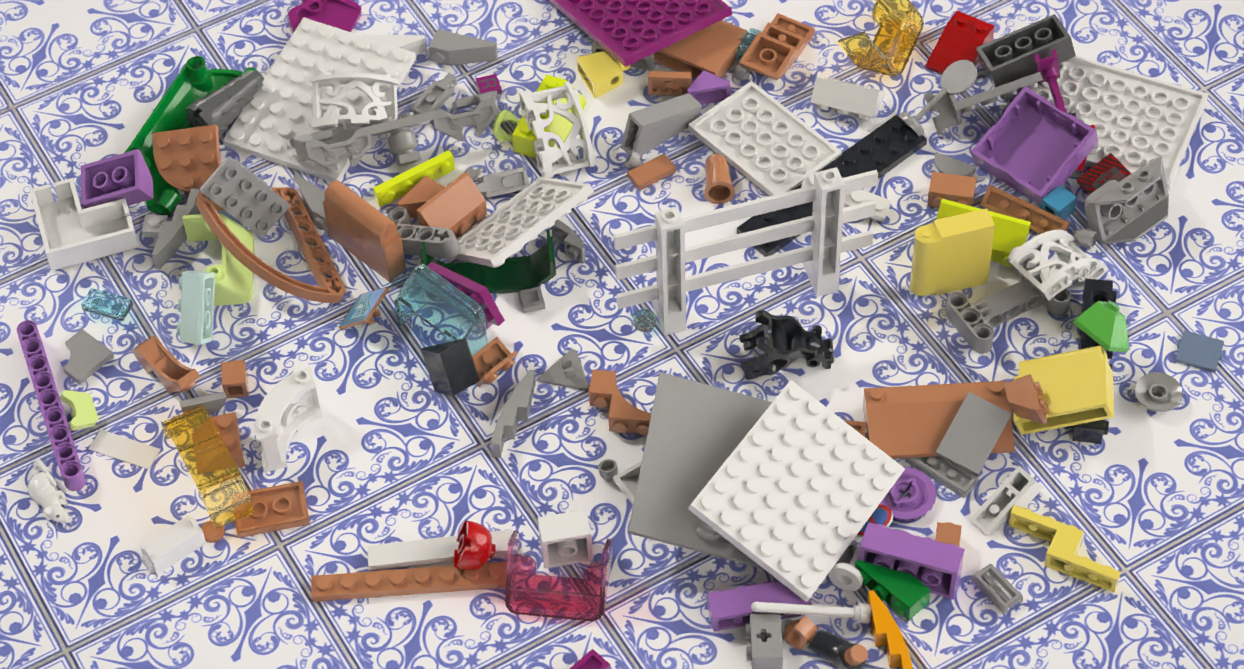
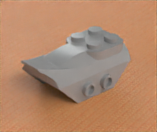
[1085,155,1169,244]

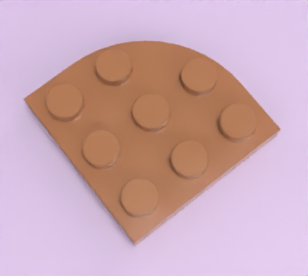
[152,124,221,193]

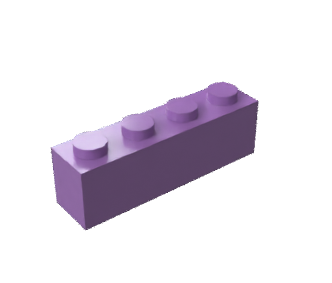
[707,581,812,632]

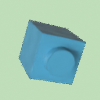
[1041,185,1077,219]

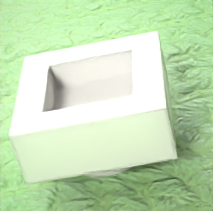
[142,214,169,238]

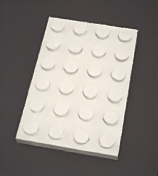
[688,81,842,196]
[452,177,594,268]

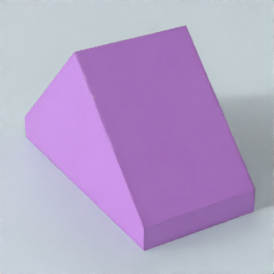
[688,70,731,105]

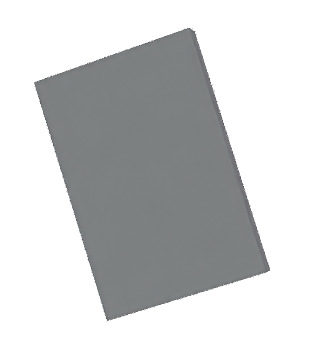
[935,392,1012,477]

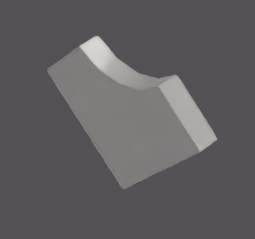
[63,329,114,385]

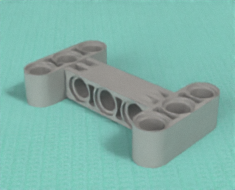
[946,259,1071,354]

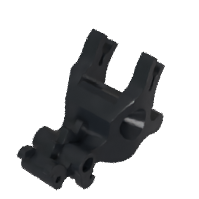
[739,310,834,380]

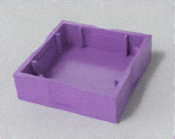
[971,86,1098,206]

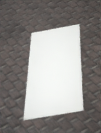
[89,429,161,469]

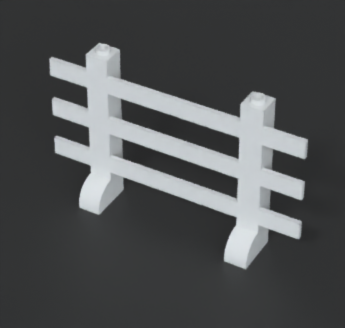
[614,167,878,336]

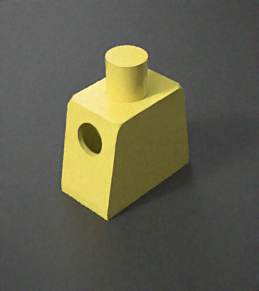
[577,51,631,99]

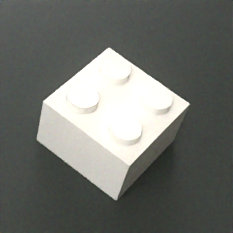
[538,510,593,569]

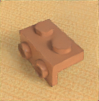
[472,337,518,387]

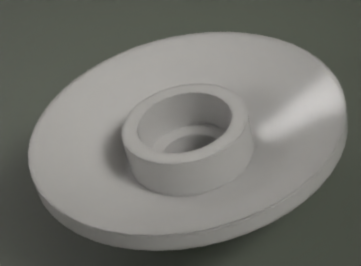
[1134,372,1183,412]

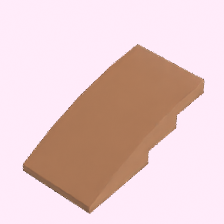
[739,13,815,81]

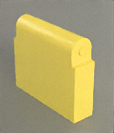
[910,208,995,296]
[1013,345,1114,435]

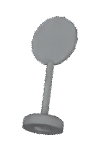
[898,60,977,137]

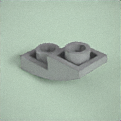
[551,219,586,263]

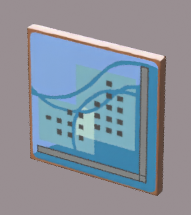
[339,287,389,329]

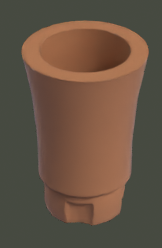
[704,154,735,204]

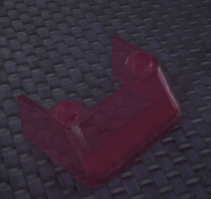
[505,530,612,621]

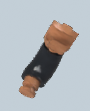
[783,615,868,669]

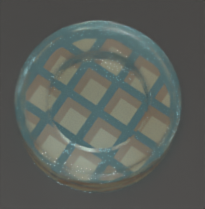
[633,309,656,332]

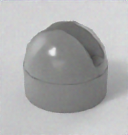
[733,62,750,81]
[624,151,643,169]
[598,459,618,480]

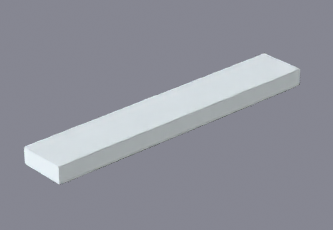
[367,529,516,571]

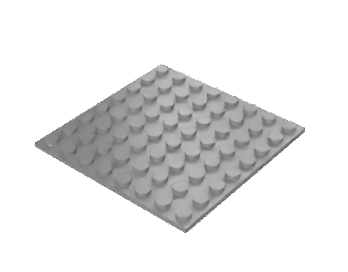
[628,372,772,569]

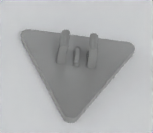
[539,349,589,390]

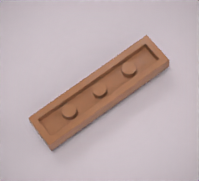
[980,185,1071,234]

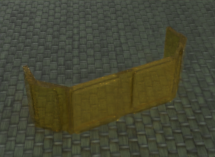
[160,405,254,530]

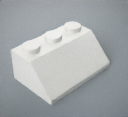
[810,77,886,120]

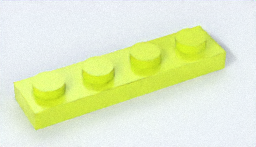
[373,150,455,208]

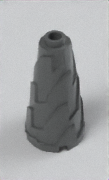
[185,70,264,138]

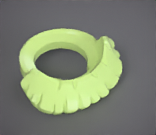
[492,110,520,142]

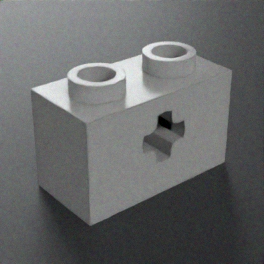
[745,613,783,669]

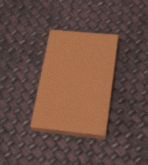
[231,481,310,538]

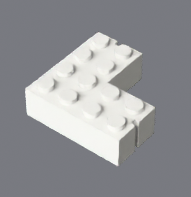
[29,178,139,271]

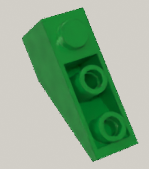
[855,560,931,621]

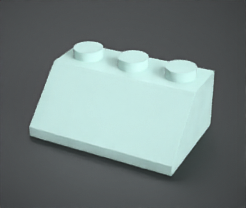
[177,271,215,345]

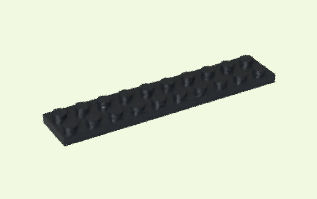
[737,115,927,257]

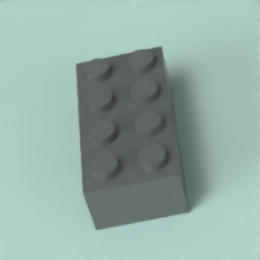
[976,14,1076,88]

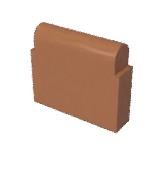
[653,20,748,79]
[323,180,406,282]

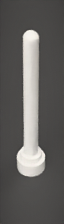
[751,602,871,624]

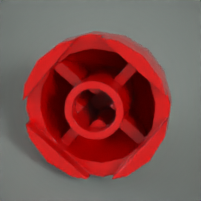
[453,520,496,571]

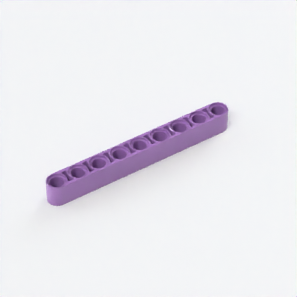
[16,320,86,491]

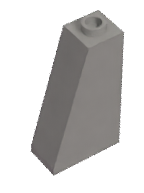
[621,93,702,156]

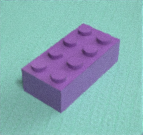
[859,522,965,600]

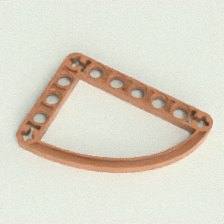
[196,187,346,303]

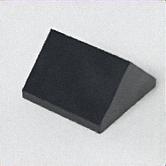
[421,338,480,396]

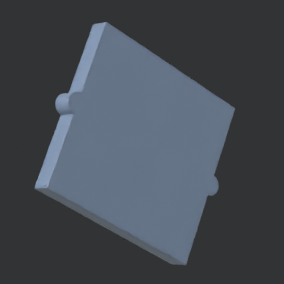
[1175,330,1224,373]

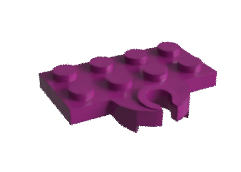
[425,262,505,331]

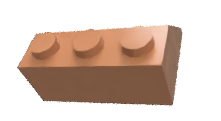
[417,172,487,239]

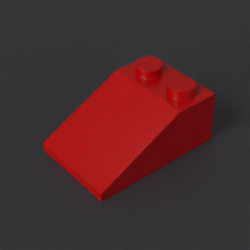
[925,10,995,75]

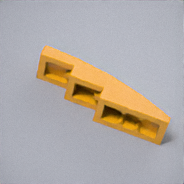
[867,590,913,669]

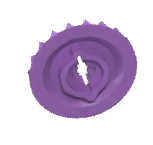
[880,467,936,522]

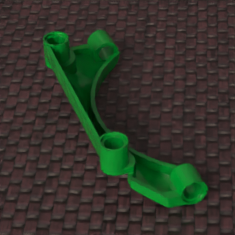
[124,56,258,217]

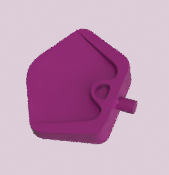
[288,0,362,34]

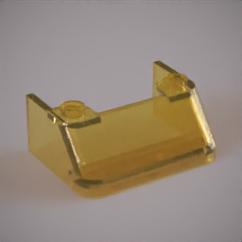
[837,0,924,77]

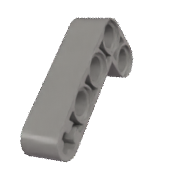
[387,207,461,259]

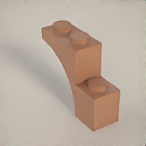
[131,335,200,394]
[589,369,651,435]

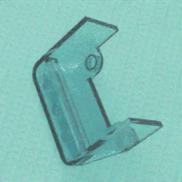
[394,263,488,356]

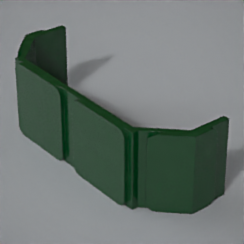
[420,229,556,294]

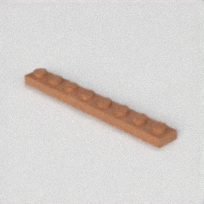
[311,561,510,602]

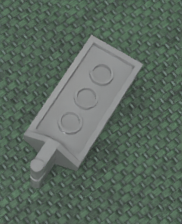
[924,72,1043,136]

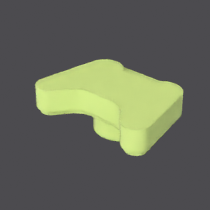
[60,390,99,430]

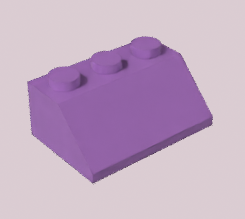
[81,149,153,208]

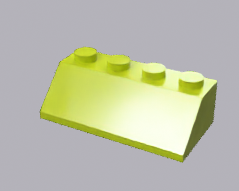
[512,74,587,159]
[936,199,1031,267]

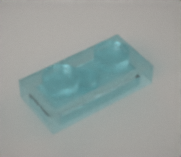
[81,288,133,321]

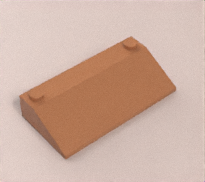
[863,381,1015,459]

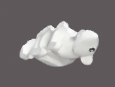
[28,459,70,523]

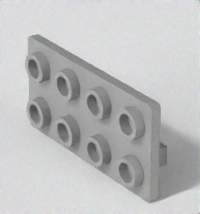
[200,156,290,238]

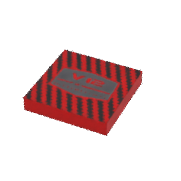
[1077,153,1132,195]

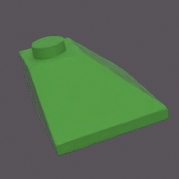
[1073,301,1129,353]

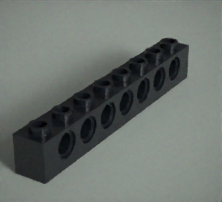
[1072,278,1117,444]

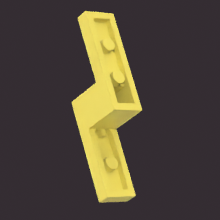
[1009,505,1121,593]

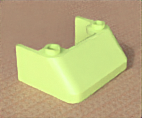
[181,213,255,306]

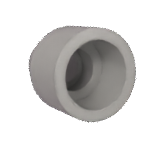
[1073,229,1098,249]

